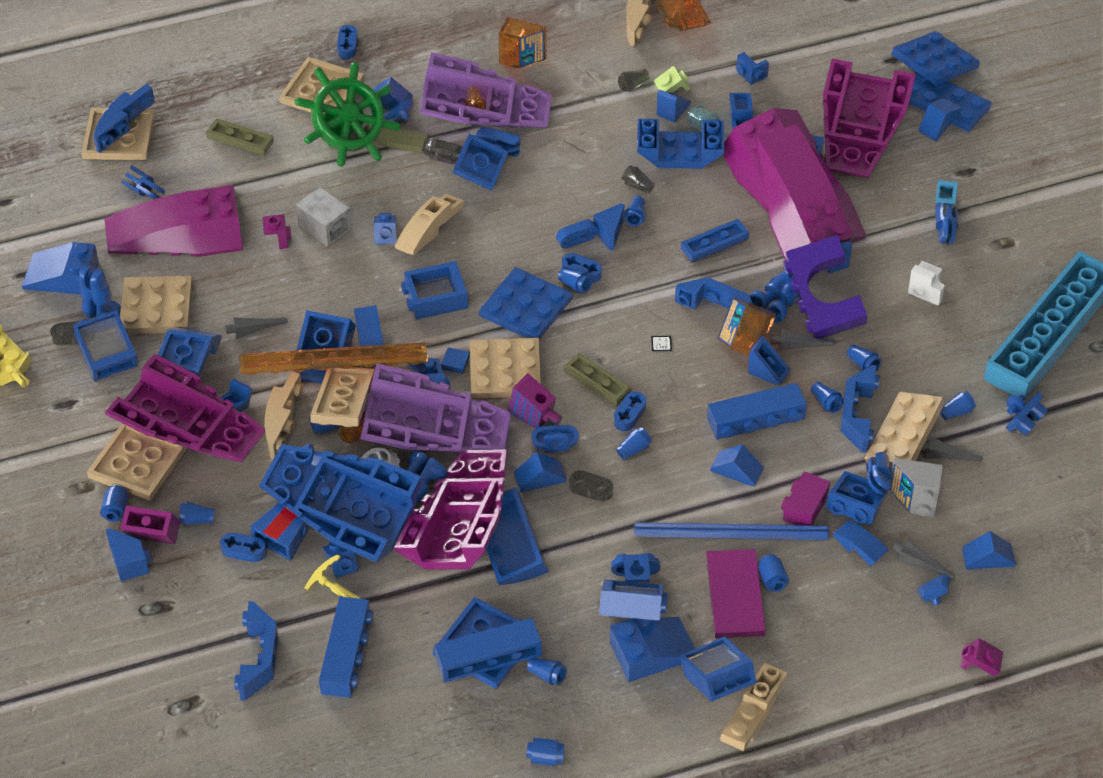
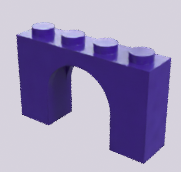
[783,235,867,339]

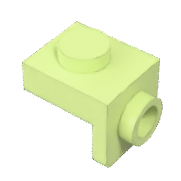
[654,66,691,93]

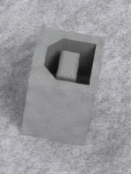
[296,187,352,247]

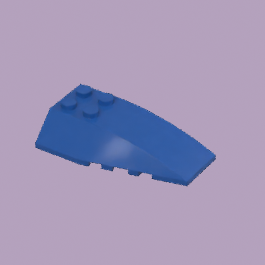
[259,444,422,563]

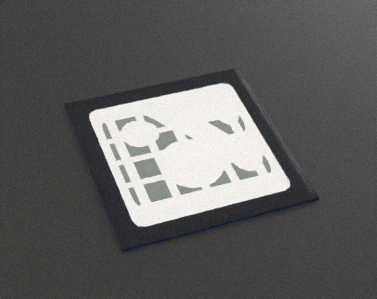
[651,336,672,351]

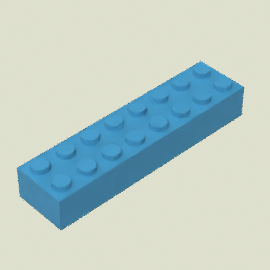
[984,251,1103,400]

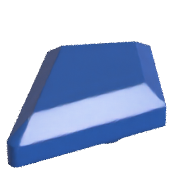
[384,100,414,122]
[405,356,442,374]
[917,574,951,605]

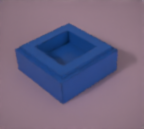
[441,347,470,374]

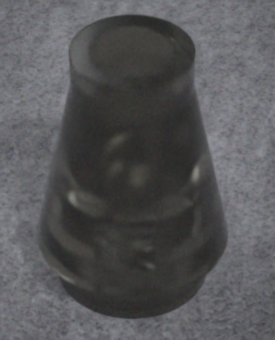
[618,69,650,92]
[621,165,655,194]

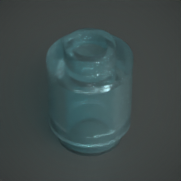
[688,105,720,130]

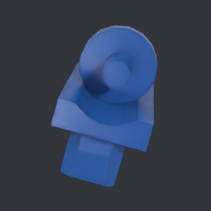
[1005,392,1048,436]

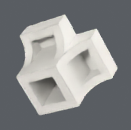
[908,261,945,306]

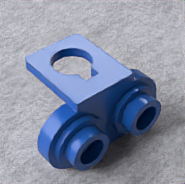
[531,425,579,453]
[611,553,660,582]

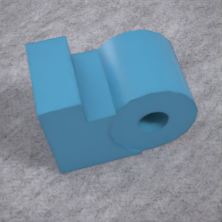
[935,180,958,205]

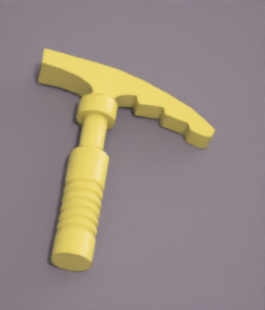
[304,555,361,599]

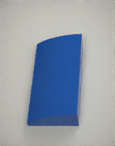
[486,487,549,585]

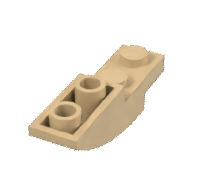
[626,0,651,47]
[395,194,464,255]
[265,371,304,459]
[720,663,787,751]

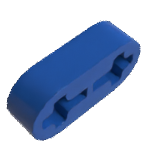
[337,25,358,59]
[556,219,598,249]
[562,253,602,283]
[614,392,646,431]
[220,533,267,562]

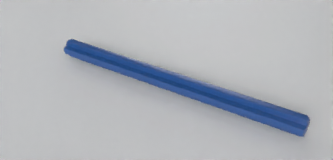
[634,522,829,540]

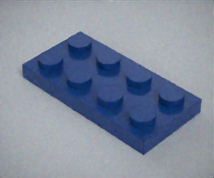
[909,72,992,132]

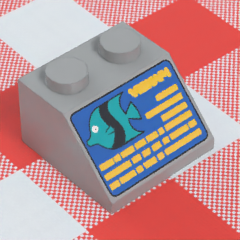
[889,458,943,517]

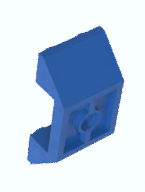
[637,118,724,169]
[158,327,222,377]

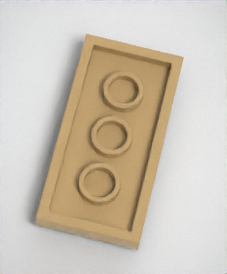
[311,365,375,427]
[865,392,945,468]

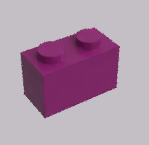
[781,471,830,525]
[120,506,181,544]

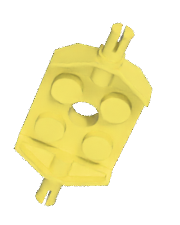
[0,325,31,387]

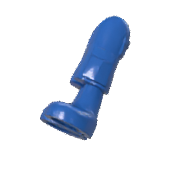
[78,264,121,318]
[750,269,799,323]
[407,451,448,504]

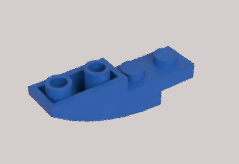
[94,84,155,153]

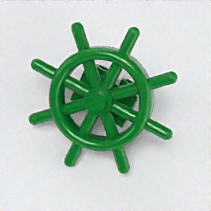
[294,62,401,167]

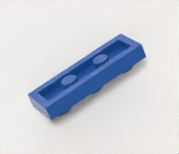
[681,219,749,262]

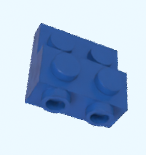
[452,134,508,191]
[826,471,889,525]

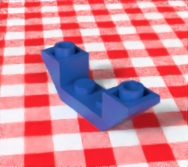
[675,277,759,335]
[840,365,880,453]
[234,601,278,700]

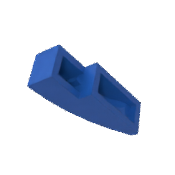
[729,93,753,132]
[354,305,387,369]

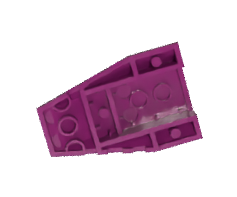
[823,59,916,178]
[723,108,817,212]
[756,124,866,260]
[104,185,243,257]
[105,353,265,462]
[394,449,508,570]

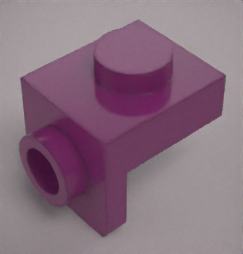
[262,214,292,249]
[961,638,1003,676]

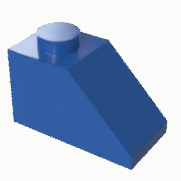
[106,528,152,581]

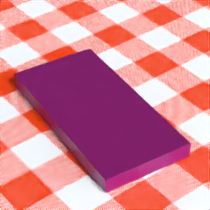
[706,549,765,638]

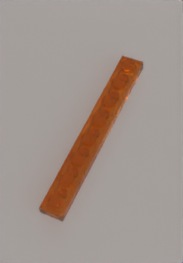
[239,342,427,375]

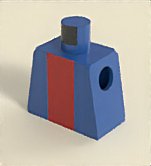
[251,503,308,561]

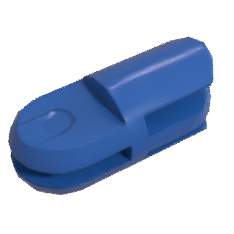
[476,127,521,157]
[121,165,165,199]
[935,203,958,245]
[866,452,892,494]

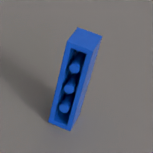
[707,383,807,440]
[319,596,374,698]
[434,618,542,683]

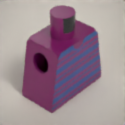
[508,373,562,429]

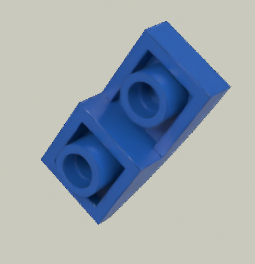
[832,520,889,567]

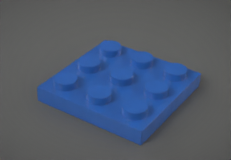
[891,31,980,86]
[479,267,573,340]
[433,597,538,689]

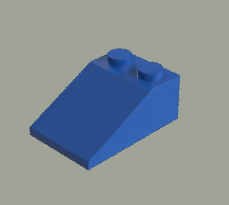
[22,242,99,294]
[291,310,356,384]
[610,617,695,682]

